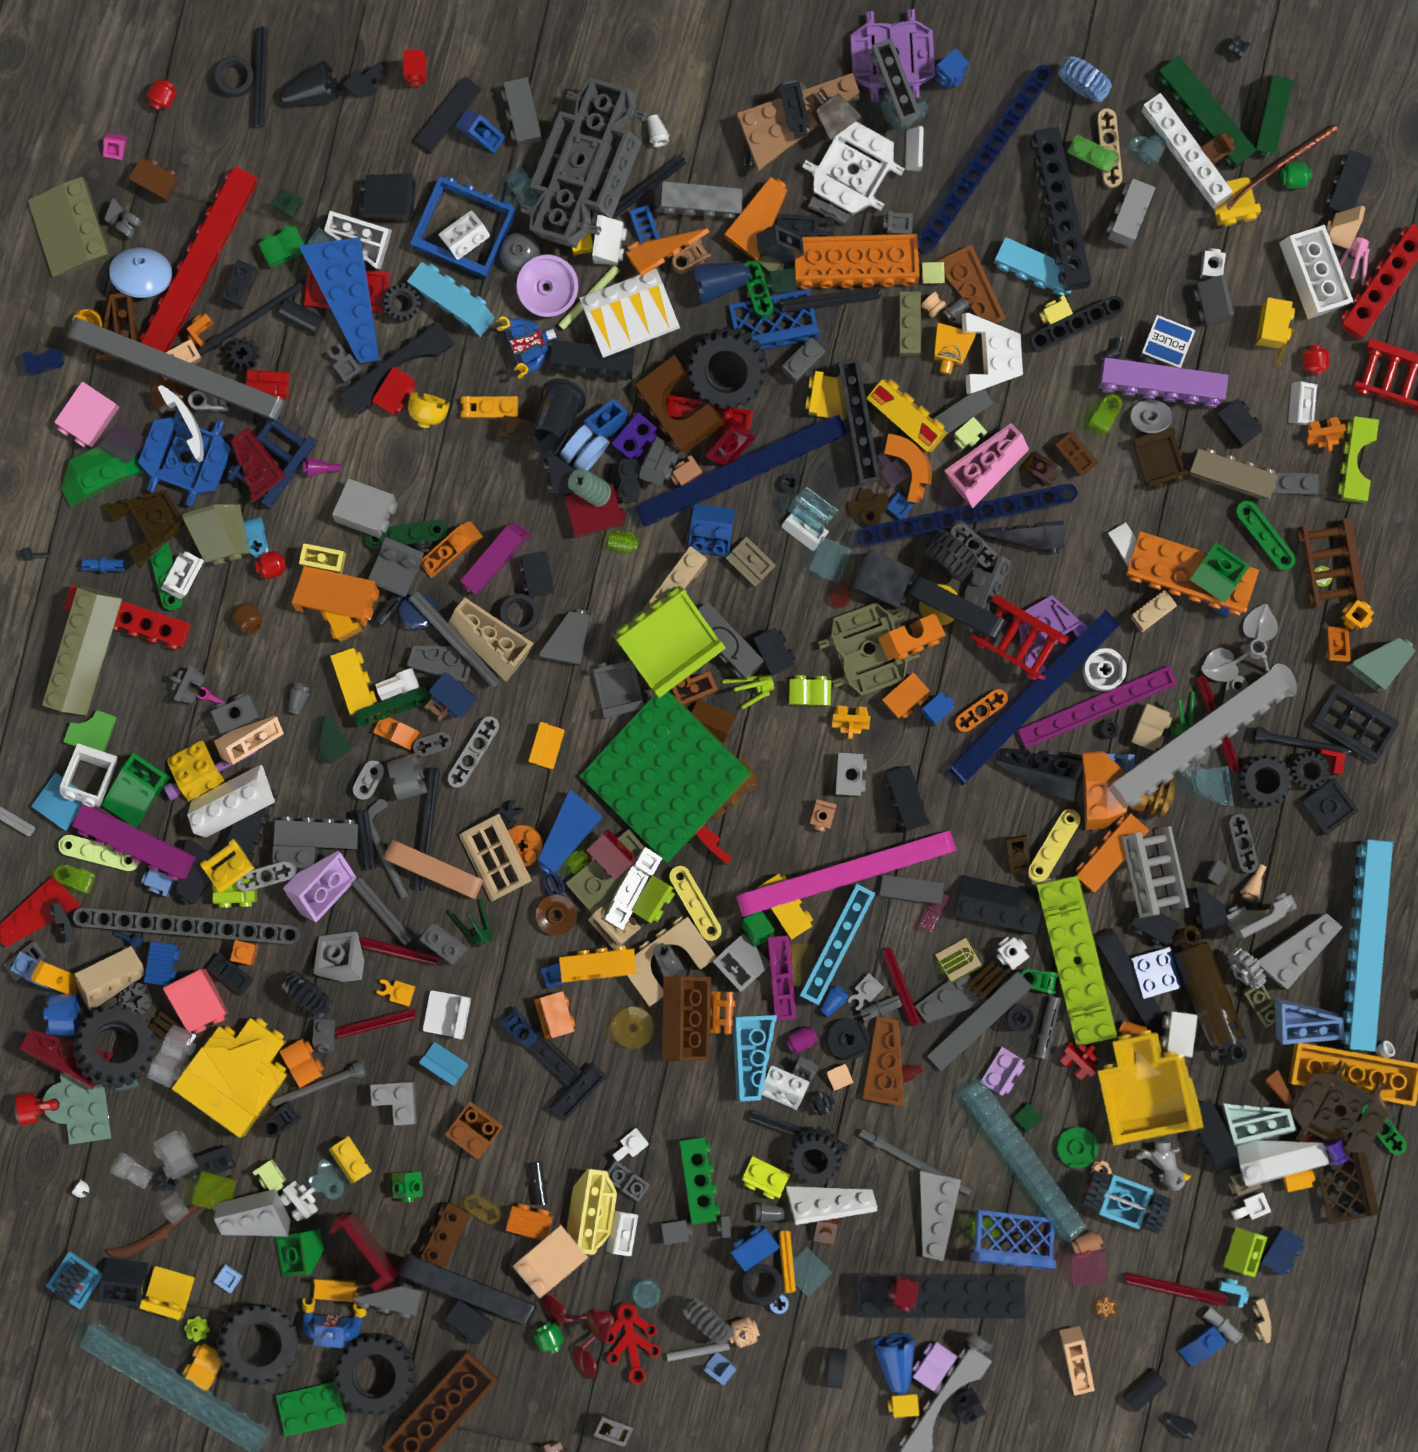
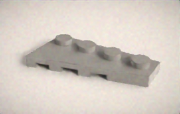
[920,1170,961,1261]

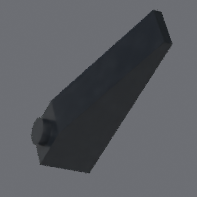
[996,748,1083,801]

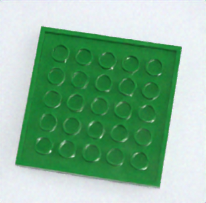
[580,691,752,863]

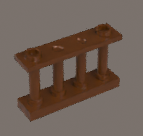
[1297,517,1365,609]

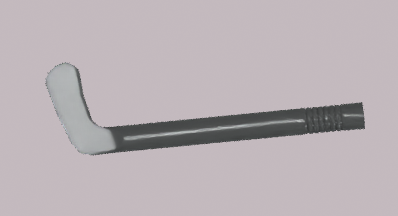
[368,799,409,899]

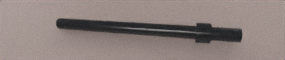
[197,282,304,356]

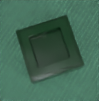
[1013,1103,1043,1132]

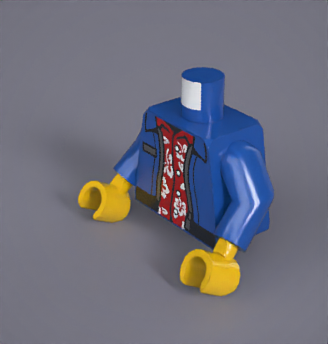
[495,316,557,379]
[302,1298,367,1348]

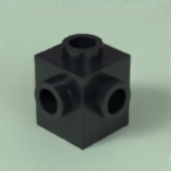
[950,1387,986,1425]

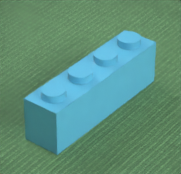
[994,237,1076,297]

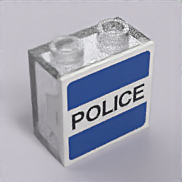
[1139,315,1195,368]

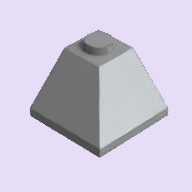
[314,931,364,982]

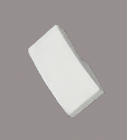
[1108,523,1137,566]

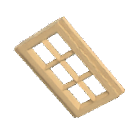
[459,814,532,902]

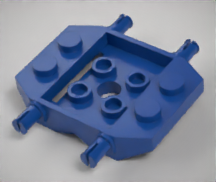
[138,408,232,507]

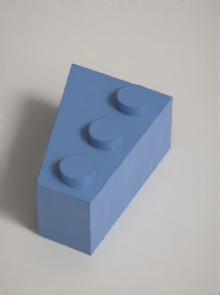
[1275,998,1344,1044]

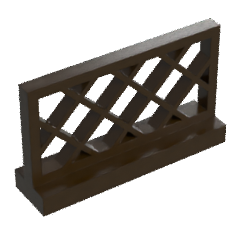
[1310,1133,1380,1225]

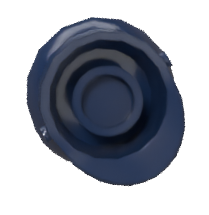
[399,593,436,631]

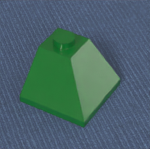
[275,1229,324,1277]

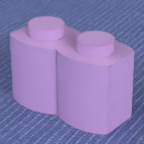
[912,1341,957,1391]

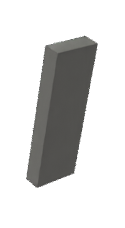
[880,875,945,905]

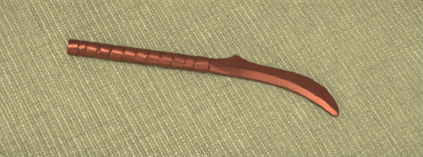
[1226,124,1338,210]
[106,1175,236,1258]

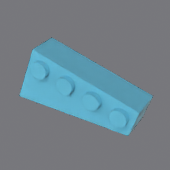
[407,262,495,337]
[733,1015,777,1101]

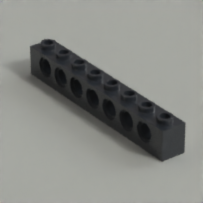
[1030,127,1091,291]

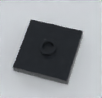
[1300,777,1359,836]

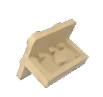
[588,899,641,948]

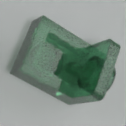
[766,268,797,295]

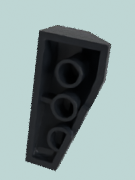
[978,520,1064,554]

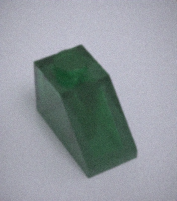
[319,714,353,764]

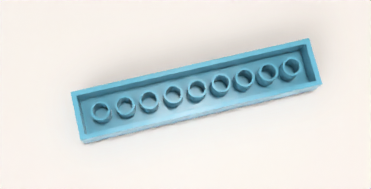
[1340,840,1393,1051]

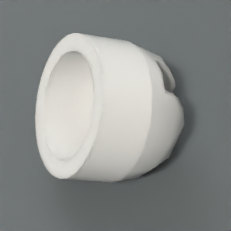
[1376,1041,1395,1058]
[71,1179,89,1198]

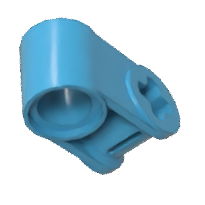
[243,517,269,558]

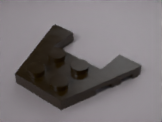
[103,490,185,568]

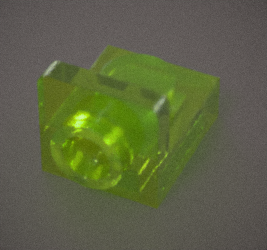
[565,848,589,874]

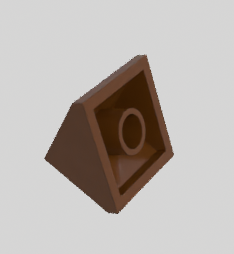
[691,700,736,744]

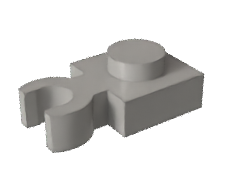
[847,973,884,1010]

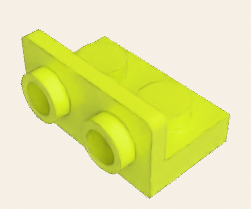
[742,1156,790,1199]

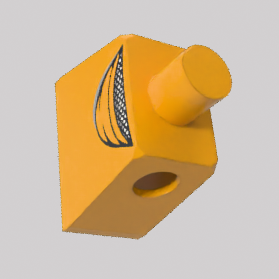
[934,323,976,375]

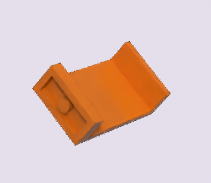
[292,566,379,626]

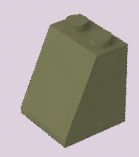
[182,504,249,565]

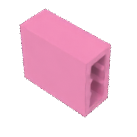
[55,382,120,448]

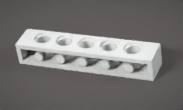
[1142,93,1233,209]

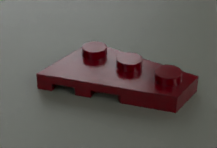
[231,427,286,502]

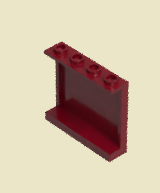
[330,1212,399,1292]

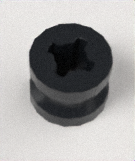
[1226,34,1251,61]

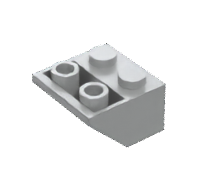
[713,933,770,992]

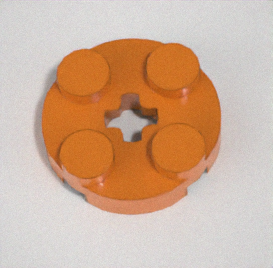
[502,825,544,867]

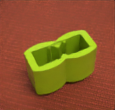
[788,675,831,706]

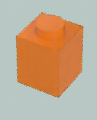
[230,940,258,965]

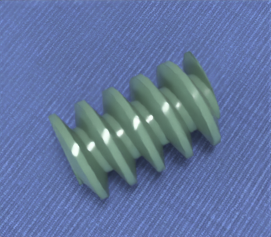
[568,469,611,507]

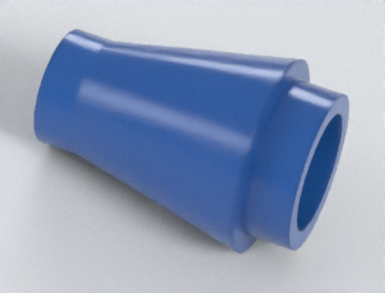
[820,985,849,1017]

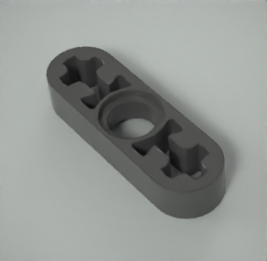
[949,520,998,567]
[1228,814,1258,873]

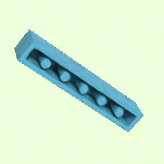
[800,884,875,1005]

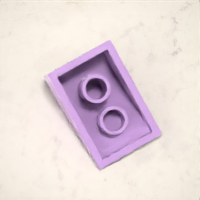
[283,851,357,922]

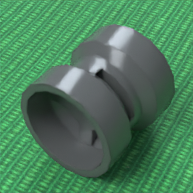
[114,210,142,239]

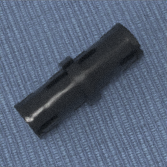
[373,593,409,627]
[529,1162,548,1205]

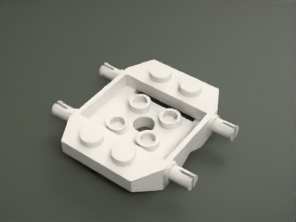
[802,122,905,215]

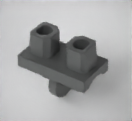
[169,666,206,704]

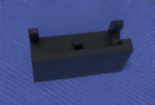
[187,1145,236,1182]

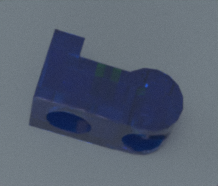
[22,349,65,376]

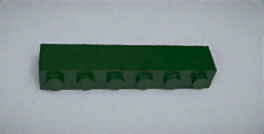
[1157,55,1256,169]

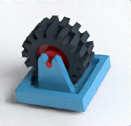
[46,1251,103,1310]

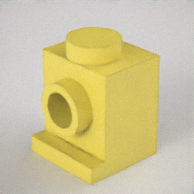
[1039,295,1073,326]

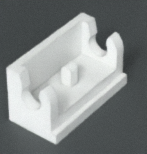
[161,551,204,600]

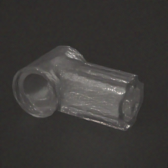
[109,1152,154,1189]

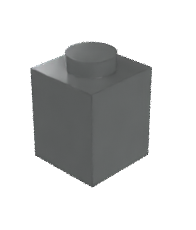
[661,1219,693,1245]

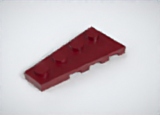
[19,1030,114,1090]

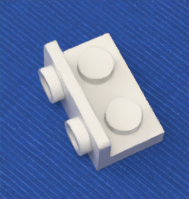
[439,210,490,260]
[762,1066,809,1110]

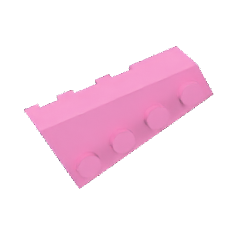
[944,423,1029,508]

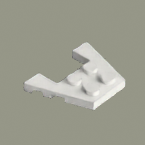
[962,313,1023,394]

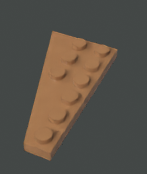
[737,73,859,172]

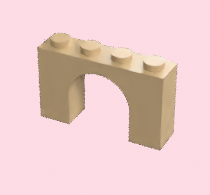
[642,546,707,612]
[627,916,717,1006]

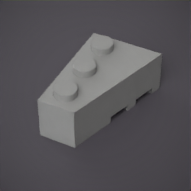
[214,1189,291,1236]

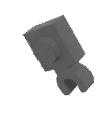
[328,344,362,383]

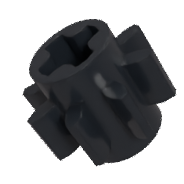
[809,1091,835,1116]
[153,1165,178,1192]

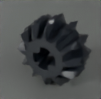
[225,337,261,373]

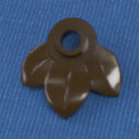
[848,486,889,527]

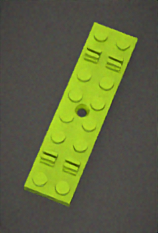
[1037,875,1118,1046]

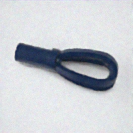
[537,860,565,895]

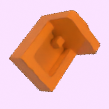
[187,314,214,346]

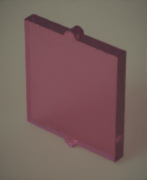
[1071,1249,1107,1287]

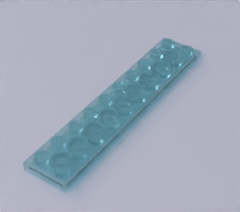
[80,1321,271,1452]

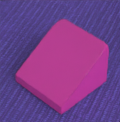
[103,133,127,160]

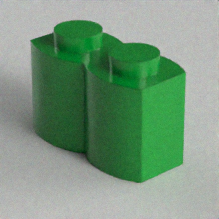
[259,225,305,268]

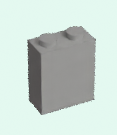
[332,478,397,538]

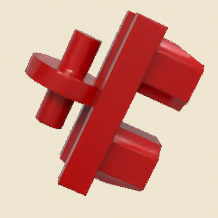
[1060,1042,1098,1081]

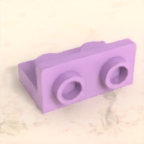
[980,1047,1025,1096]

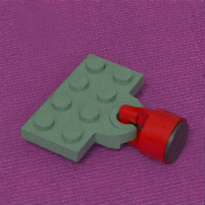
[14,1072,111,1145]

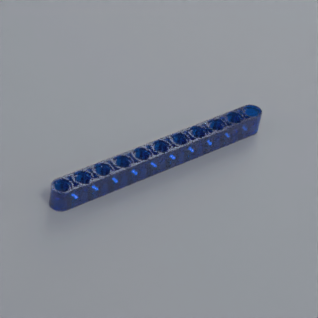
[918,65,1052,255]
[635,415,848,527]
[857,484,1078,548]
[948,610,1120,786]

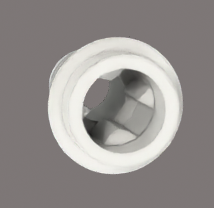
[646,115,669,147]

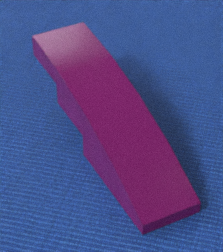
[768,936,796,1021]

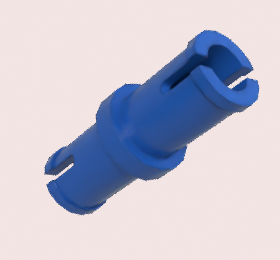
[82,557,126,573]

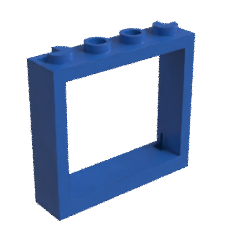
[410,176,516,279]

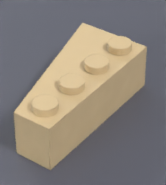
[448,598,533,682]

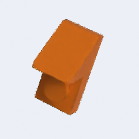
[1325,627,1351,662]
[373,717,420,750]

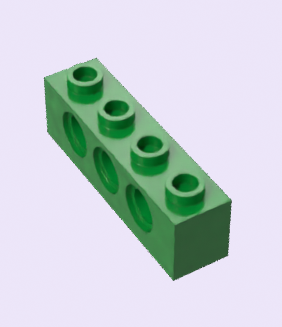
[680,1137,720,1224]

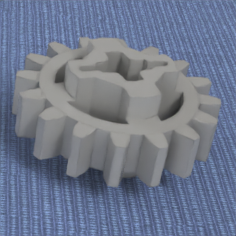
[1227,948,1266,989]

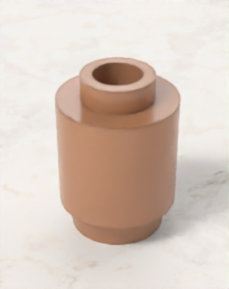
[1070,1230,1103,1257]

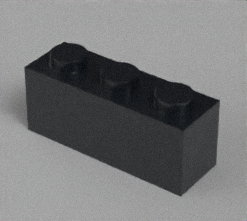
[1325,150,1374,214]

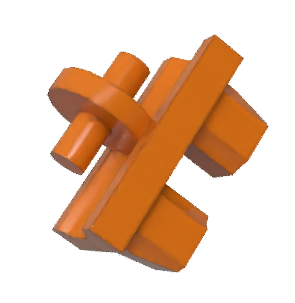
[1306,417,1346,452]

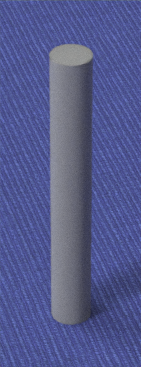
[667,1342,730,1361]

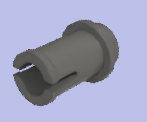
[942,297,969,322]

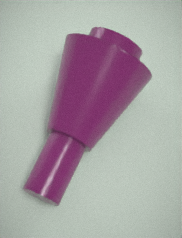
[303,457,341,477]

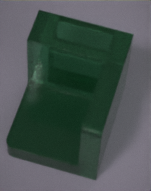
[270,189,304,219]

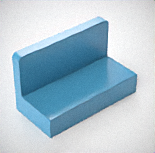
[419,1042,468,1086]

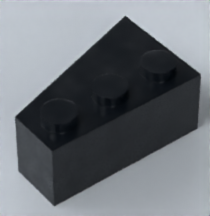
[883,765,930,832]

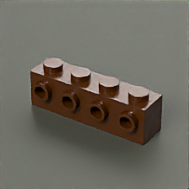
[419,1202,472,1290]

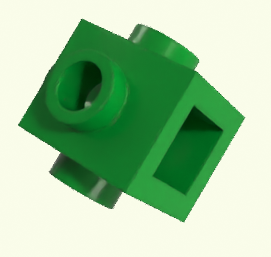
[392,1172,423,1202]

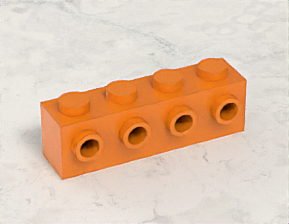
[1075,814,1149,893]

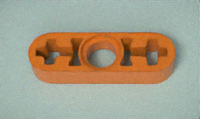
[955,689,1008,732]

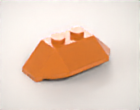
[1082,751,1127,830]

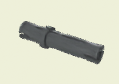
[1034,996,1061,1060]

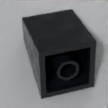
[359,173,416,223]
[852,549,915,609]

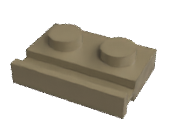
[726,537,776,587]

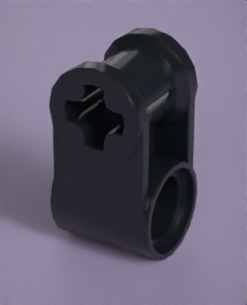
[262,1101,302,1138]

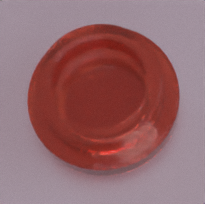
[830,587,851,608]

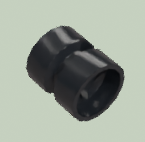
[1006,1004,1035,1032]

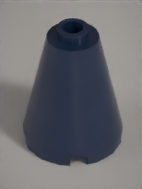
[693,263,751,304]

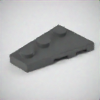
[407,645,476,685]
[915,973,987,1023]

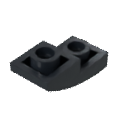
[50,897,75,943]

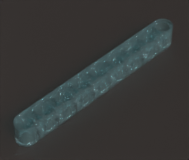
[960,1078,1086,1242]

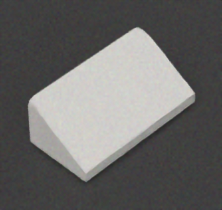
[905,126,923,171]
[1288,381,1317,425]
[782,507,829,551]
[606,1211,638,1256]

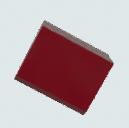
[705,417,756,467]

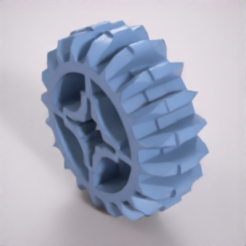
[1058,57,1112,102]

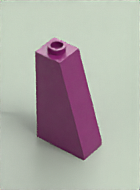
[461,522,533,595]

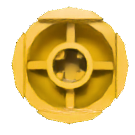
[408,392,450,428]

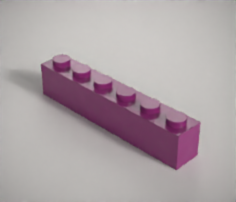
[72,804,196,881]

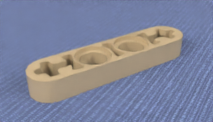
[1097,108,1122,189]

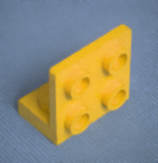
[140,1266,195,1320]

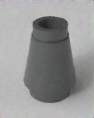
[288,682,310,714]
[753,1202,785,1223]

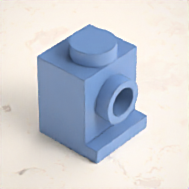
[142,869,175,897]

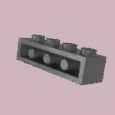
[869,38,921,127]

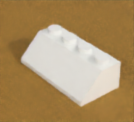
[1280,225,1353,319]
[187,765,275,837]

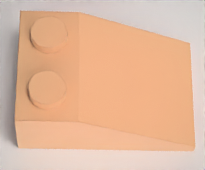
[513,1226,588,1298]

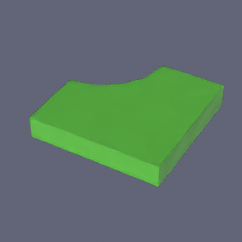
[63,710,117,752]

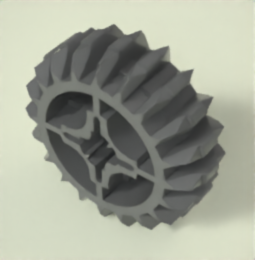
[682,1297,734,1346]

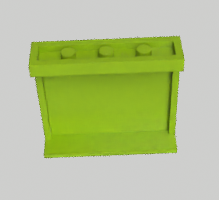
[613,585,726,698]

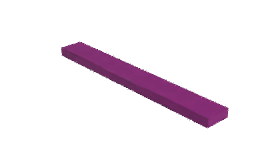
[1017,666,1177,749]

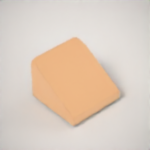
[826,1063,853,1091]

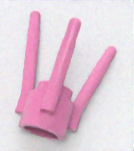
[1339,237,1370,286]

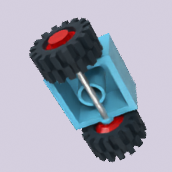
[1081,1170,1171,1234]

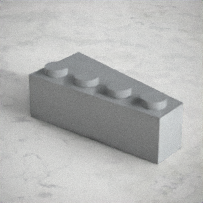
[1257,913,1342,990]

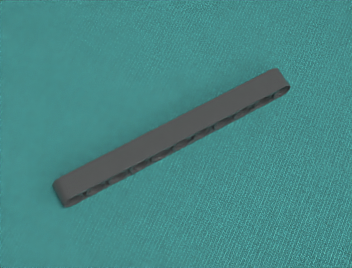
[67,317,285,421]
[73,908,301,944]

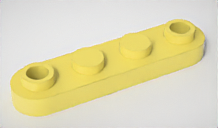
[1028,809,1080,883]
[670,866,721,941]

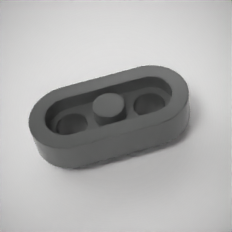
[966,1331,993,1354]

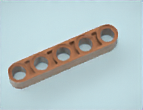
[383,839,484,900]

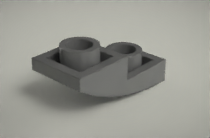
[606,1160,650,1202]

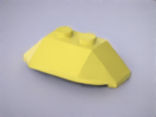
[567,1169,617,1255]

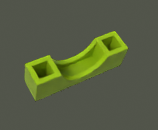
[1337,416,1379,504]

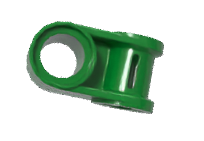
[1020,969,1059,994]

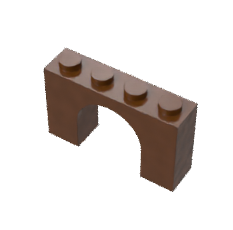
[635,355,725,453]

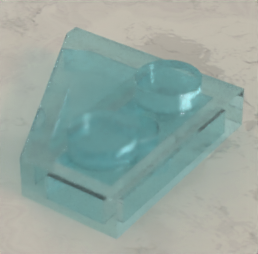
[1191,766,1234,806]

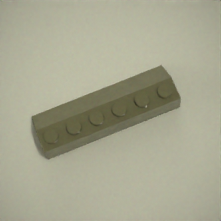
[42,585,123,715]

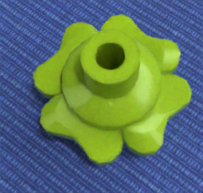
[184,1316,210,1342]

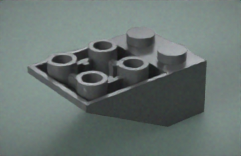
[352,1281,422,1318]

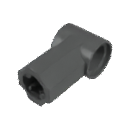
[653,943,684,976]

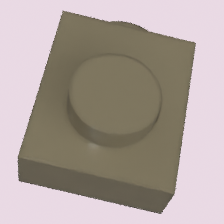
[1228,1172,1262,1197]

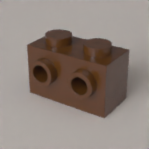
[129,157,179,202]

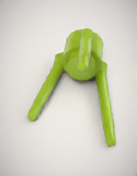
[722,674,774,709]

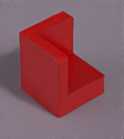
[1315,749,1346,775]

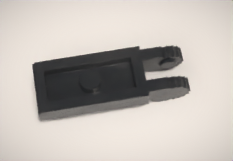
[777,214,835,237]

